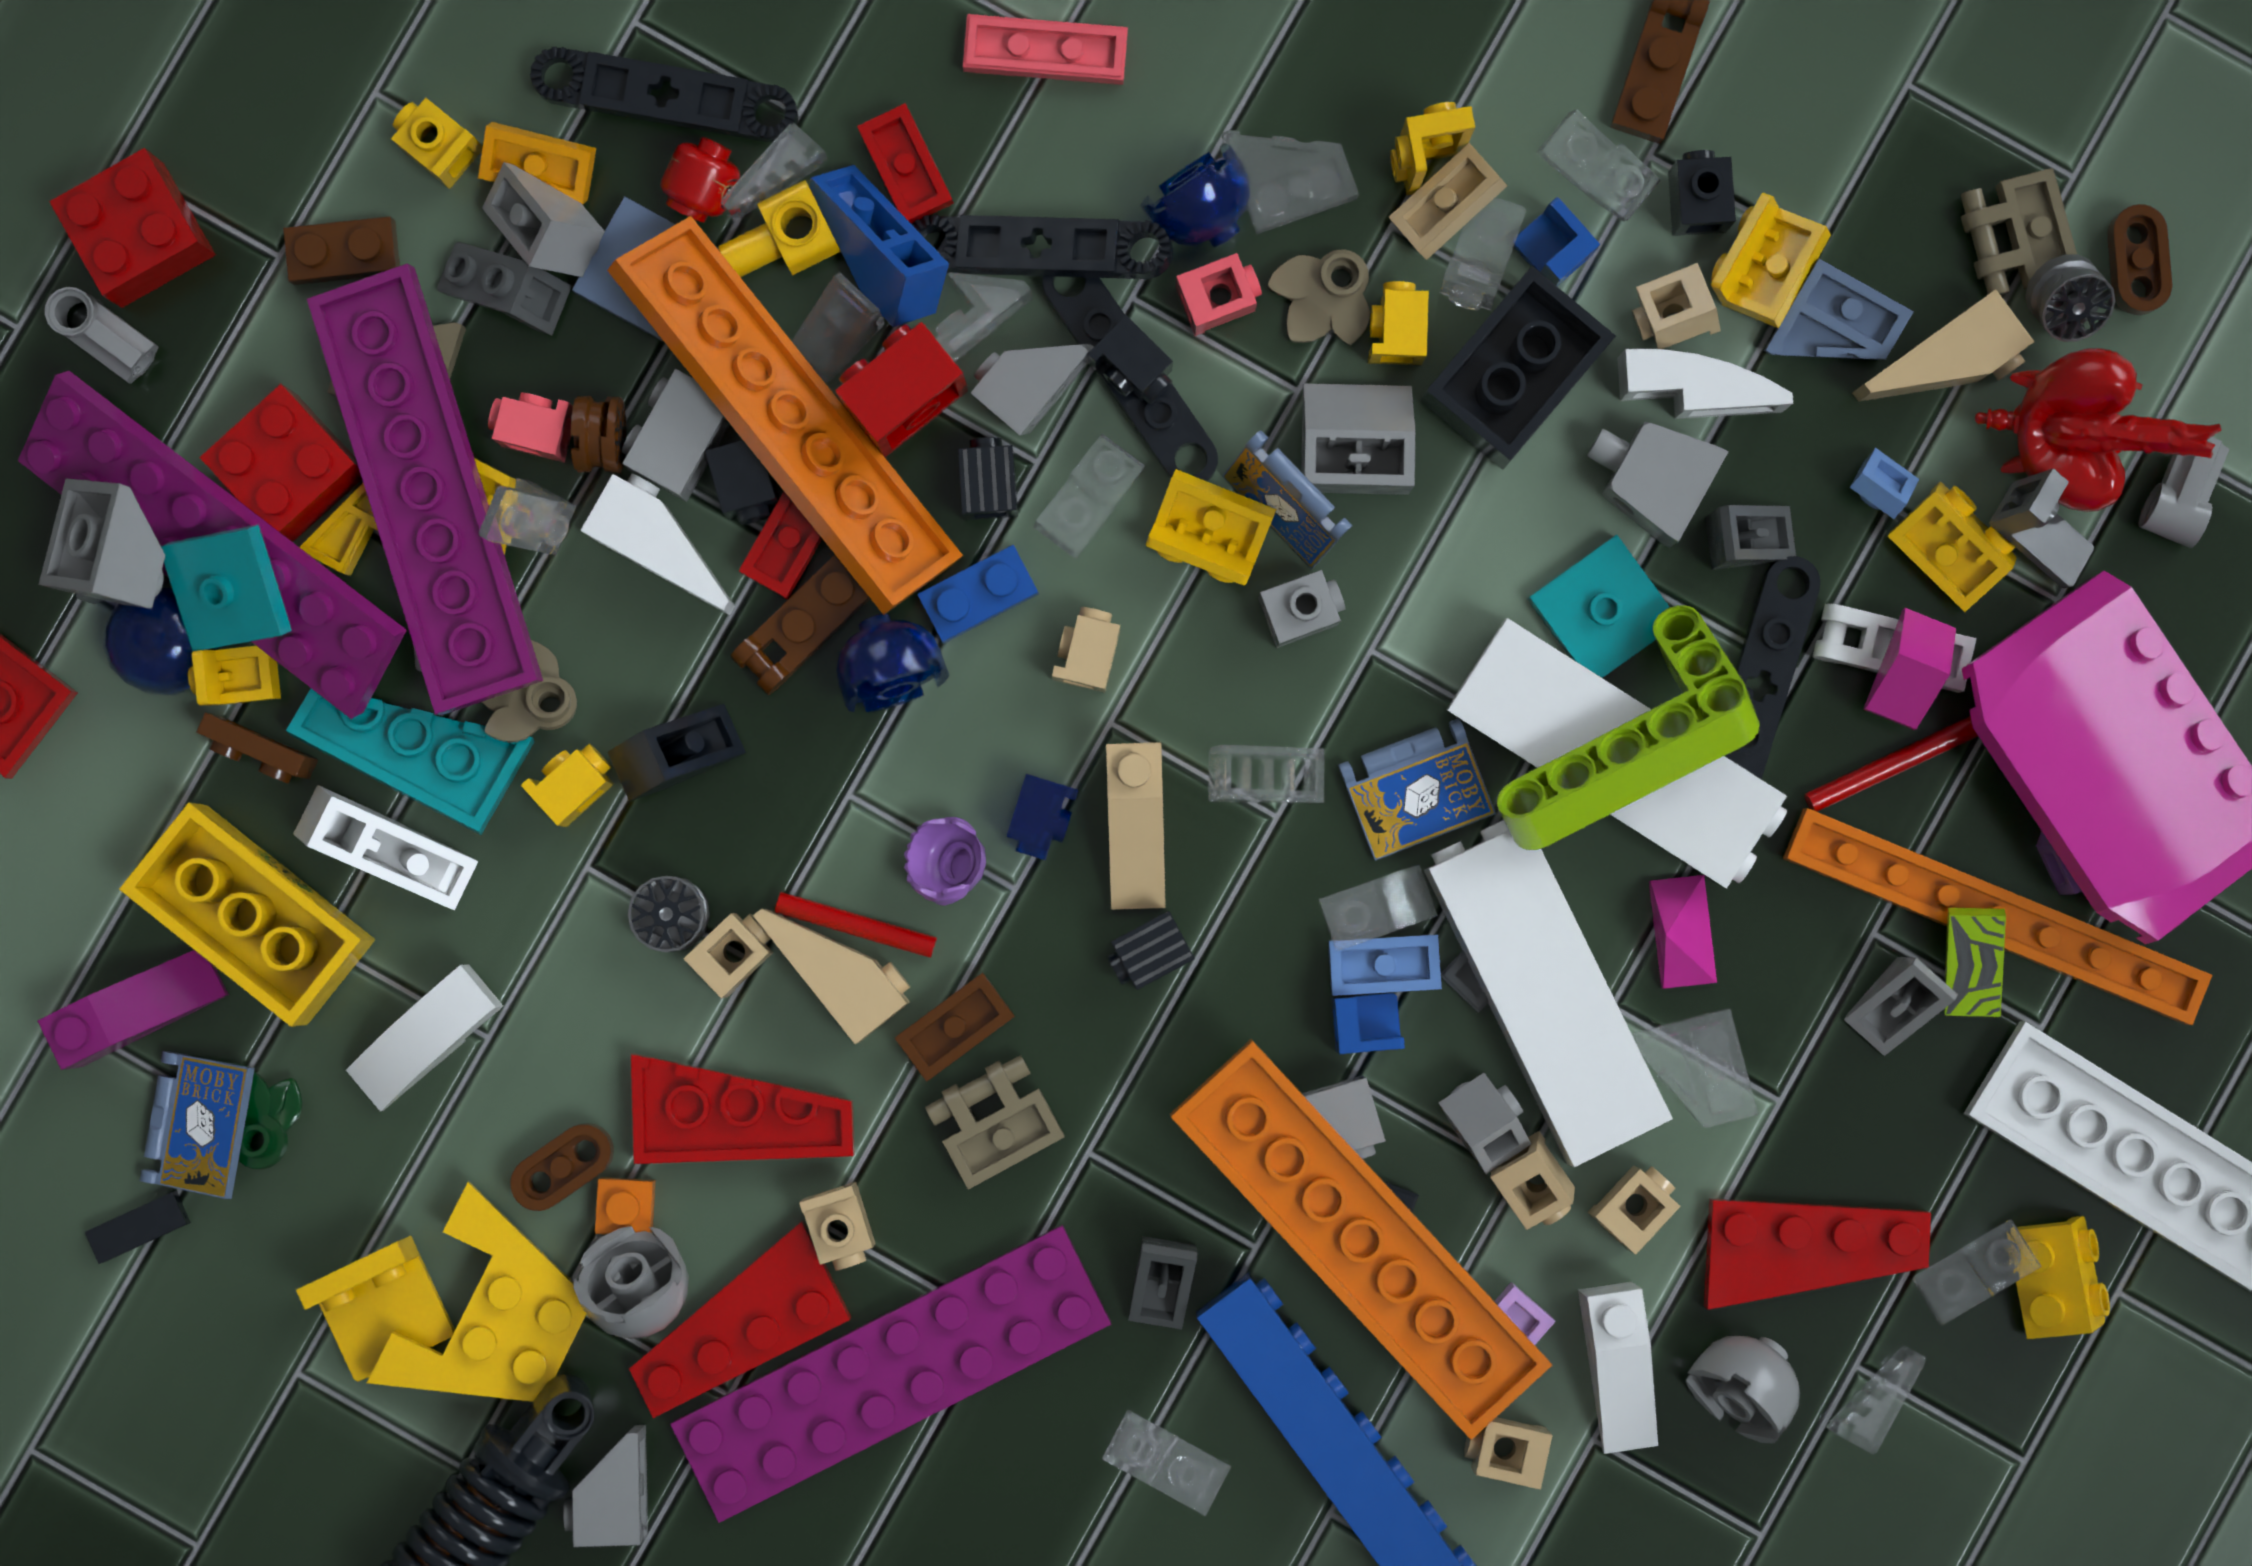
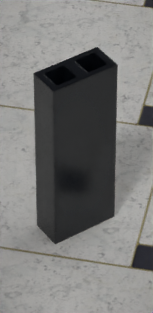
[85,1191,191,1264]

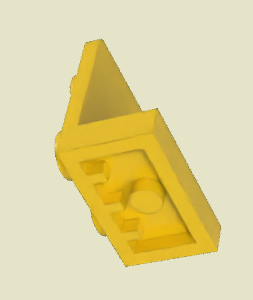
[296,1236,455,1382]

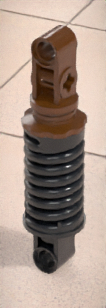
[380,1374,594,1566]

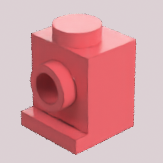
[1175,253,1262,336]
[488,392,573,462]

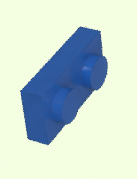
[917,544,1039,644]

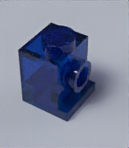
[1006,774,1079,861]

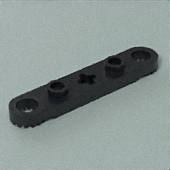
[530,47,798,142]
[913,214,1173,279]
[1043,276,1218,482]
[1725,556,1820,780]

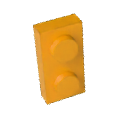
[478,122,596,205]

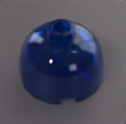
[1140,144,1251,248]
[103,588,219,696]
[836,614,950,712]

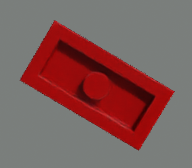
[857,103,953,224]
[739,492,822,600]

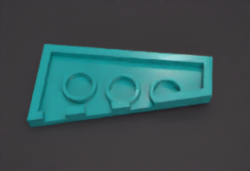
[286,688,535,835]

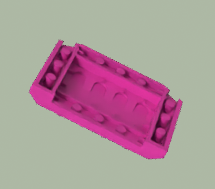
[1961,571,2252,944]

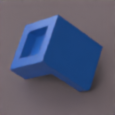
[1512,197,1601,286]
[1331,993,1405,1054]

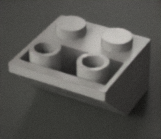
[1301,383,1416,495]

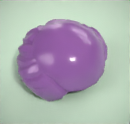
[904,817,986,906]

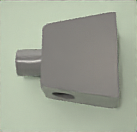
[1587,422,1728,548]

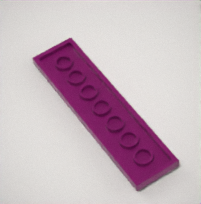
[307,263,543,715]
[18,371,407,719]
[670,1224,1111,1523]

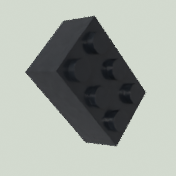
[1421,266,1616,470]

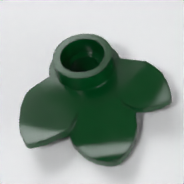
[236,1064,302,1170]

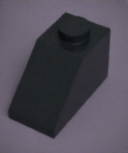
[608,704,746,802]

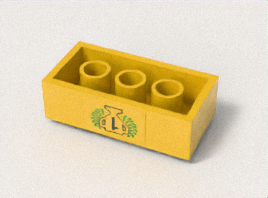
[119,802,376,1027]

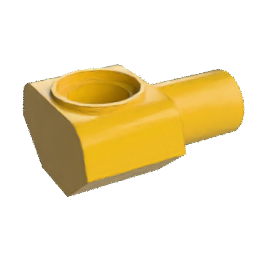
[718,179,841,277]

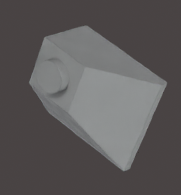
[39,479,165,609]

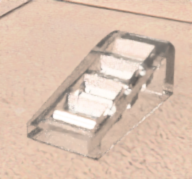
[721,123,828,221]
[1208,745,1324,803]
[1826,1345,1926,1455]

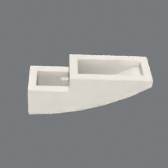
[1617,349,1793,419]
[346,964,503,1112]

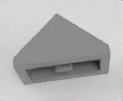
[1844,957,1958,1056]

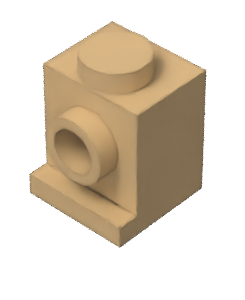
[1632,263,1721,349]
[1052,607,1120,693]
[683,913,774,998]
[1490,1131,1575,1230]
[1588,1165,1681,1255]
[799,1182,876,1271]
[1464,1417,1553,1490]

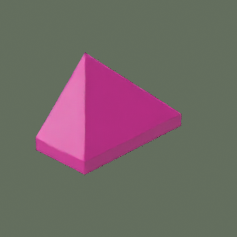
[1649,875,1717,989]

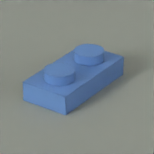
[1328,935,1442,996]

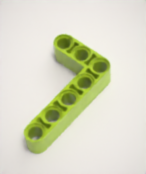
[1497,605,1760,850]

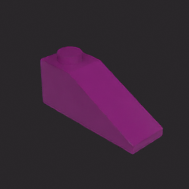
[37,950,229,1070]

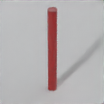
[1804,716,1978,812]

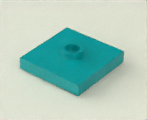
[161,524,292,651]
[1527,535,1670,678]

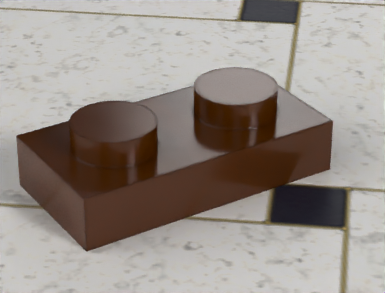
[283,216,400,285]
[196,712,318,784]
[895,973,1015,1082]

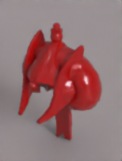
[1974,348,2221,512]

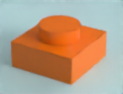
[595,1177,656,1234]

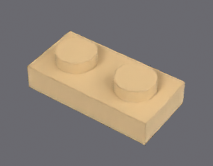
[1389,143,1508,260]

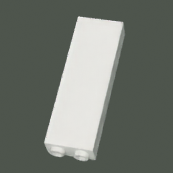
[1446,618,1787,889]
[1424,820,1673,1167]

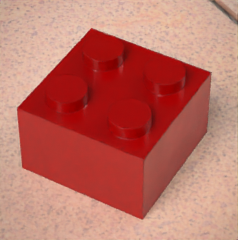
[49,148,216,308]
[835,322,968,457]
[199,384,362,542]

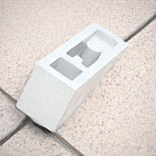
[581,473,735,616]
[293,785,478,910]
[1578,1282,1658,1454]

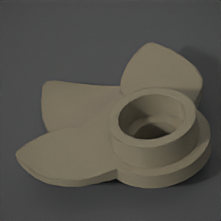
[1268,250,1370,345]
[481,640,577,743]

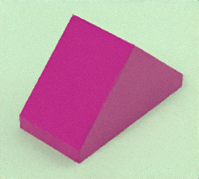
[1863,608,1956,730]

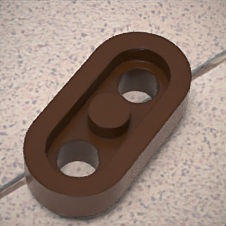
[2107,204,2172,315]
[511,1123,614,1211]

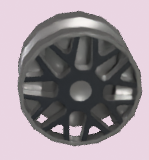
[2025,254,2115,342]
[628,876,710,952]

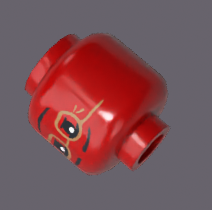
[660,137,741,223]

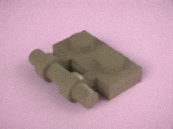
[1960,168,2077,296]
[925,1055,1065,1190]

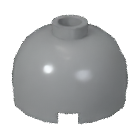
[573,1226,689,1339]
[1686,1336,1800,1443]

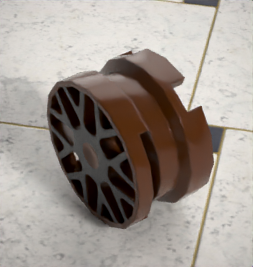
[571,396,627,473]

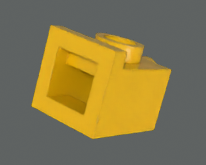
[391,97,483,189]
[1368,281,1429,365]
[521,743,614,827]

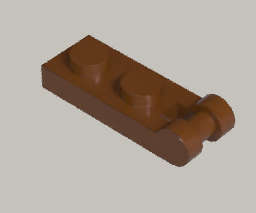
[1609,0,1710,144]
[730,555,870,695]

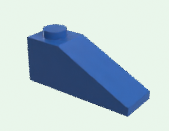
[809,165,949,327]

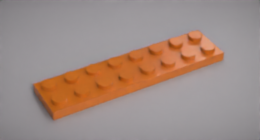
[607,216,963,615]
[1170,1039,1552,1440]

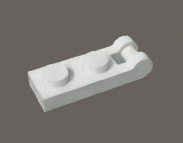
[1812,603,1977,693]

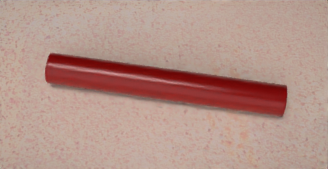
[775,892,937,958]

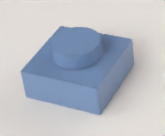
[1850,448,1919,519]

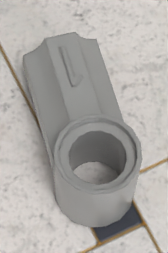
[45,287,159,384]
[2138,437,2229,548]

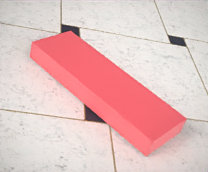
[963,14,1128,85]

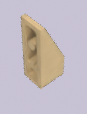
[1852,289,2034,402]
[1106,742,1165,910]
[753,909,910,1045]

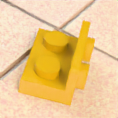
[1888,482,2017,612]

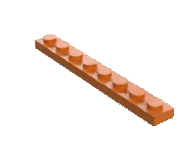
[1783,808,2212,1025]

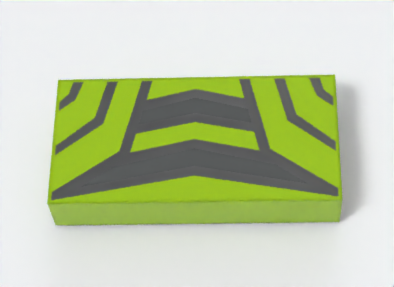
[1944,908,2006,1017]

